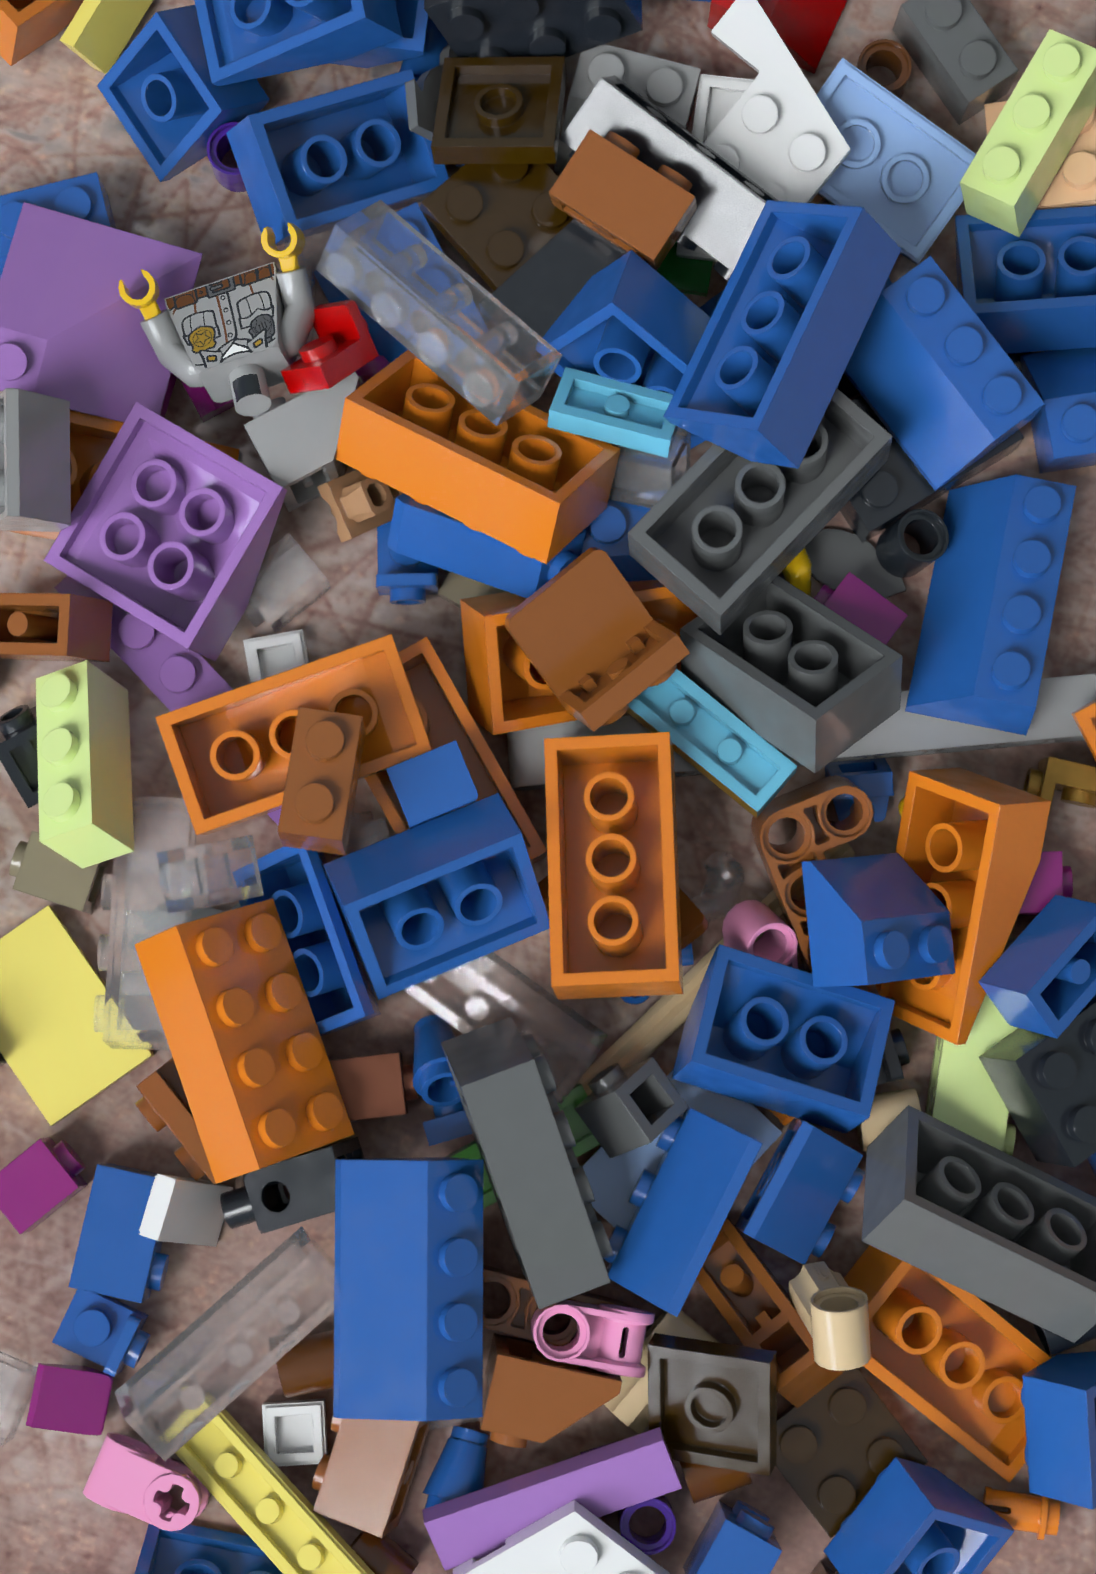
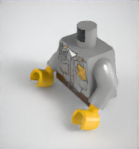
[118,222,315,416]

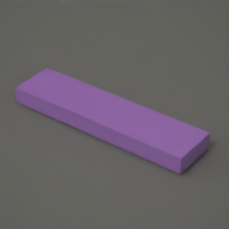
[422,1427,682,1571]

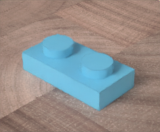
[547,367,678,458]

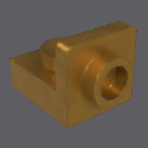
[1023,757,1096,817]

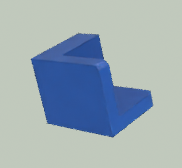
[386,740,478,829]

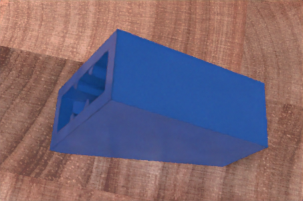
[387,493,586,598]

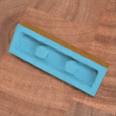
[626,668,797,818]

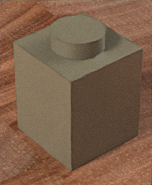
[9,831,110,915]

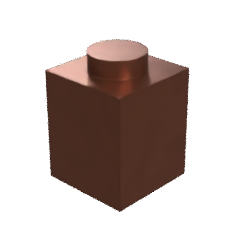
[329,1052,418,1121]

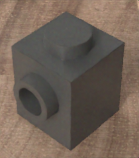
[574,1057,688,1158]

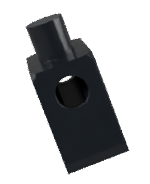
[220,1137,365,1234]

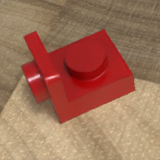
[280,300,379,394]

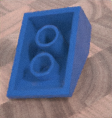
[194,0,403,87]

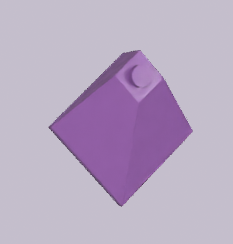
[0,202,203,422]
[43,402,287,661]

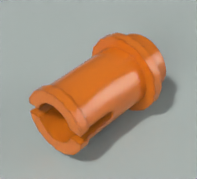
[983,1486,1060,1540]

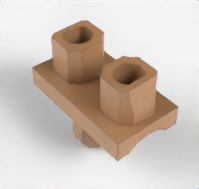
[317,470,403,543]

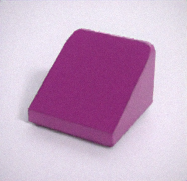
[26,1363,113,1436]

